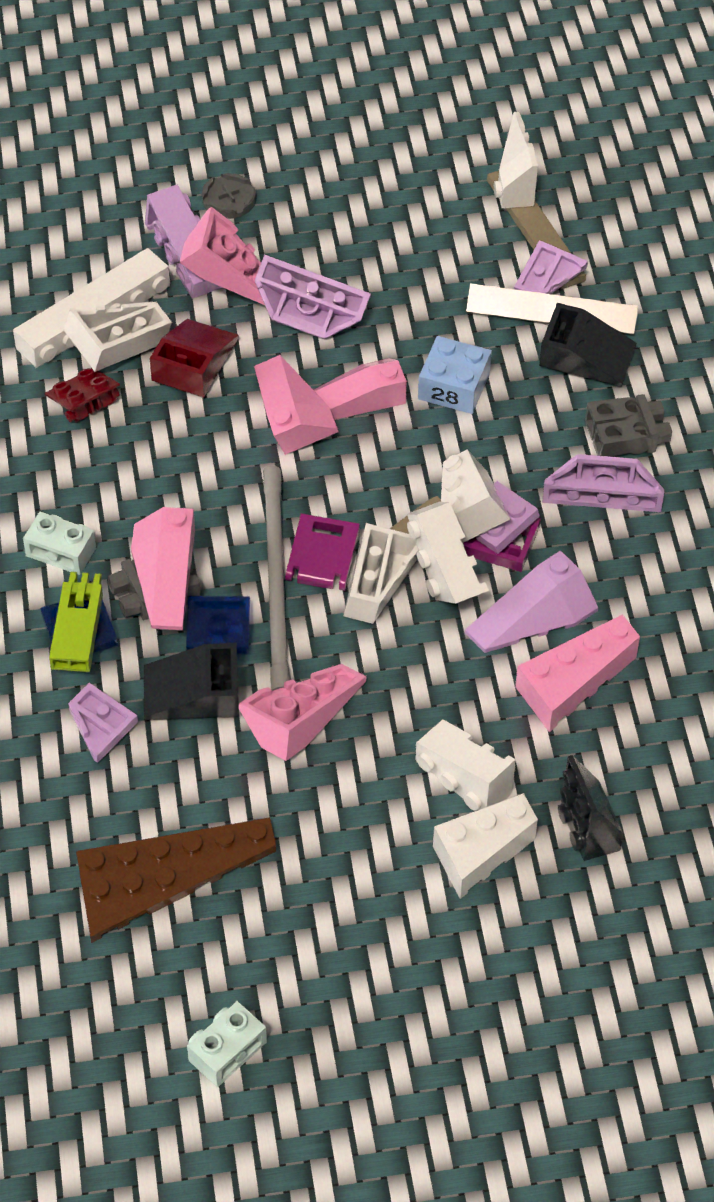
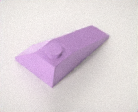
[465,551,598,653]

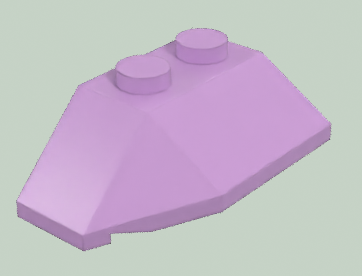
[255,254,371,340]
[542,454,664,512]

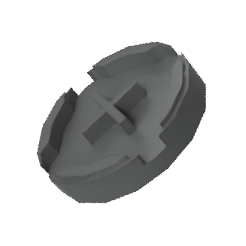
[202,173,256,219]

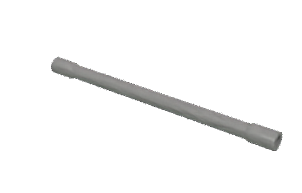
[263,466,289,691]

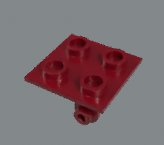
[44,368,120,422]

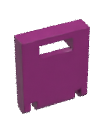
[285,513,360,591]
[463,518,541,572]

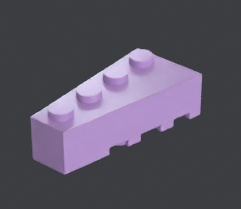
[145,184,223,299]

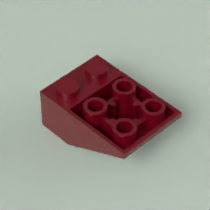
[150,319,239,397]

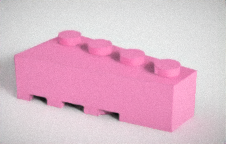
[515,614,640,732]

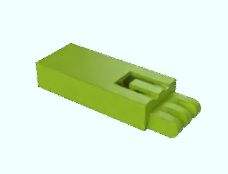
[49,572,103,672]

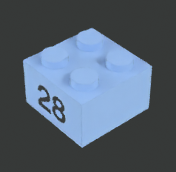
[418,336,492,414]

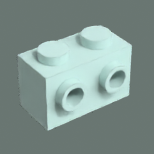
[23,512,96,575]
[187,1001,267,1087]

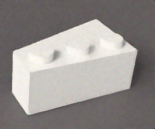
[64,302,172,372]
[441,449,511,543]
[407,502,489,604]
[343,523,419,624]
[415,720,516,811]
[433,793,538,899]

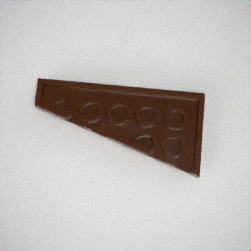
[76,817,276,943]

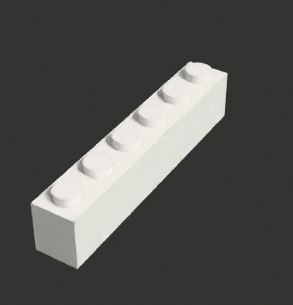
[13,248,170,368]

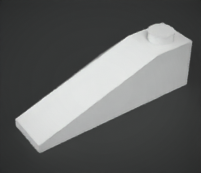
[494,112,538,208]

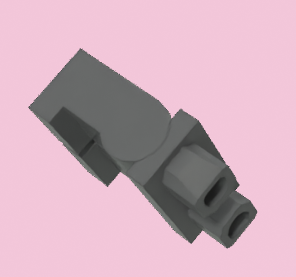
[585,394,672,457]
[108,559,200,620]

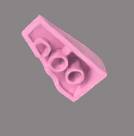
[180,207,265,305]
[254,355,339,455]
[314,358,407,420]
[131,507,195,630]
[239,664,367,761]

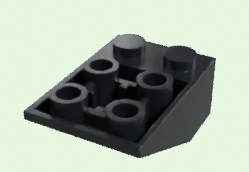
[539,302,637,387]
[144,643,239,720]
[558,755,623,861]

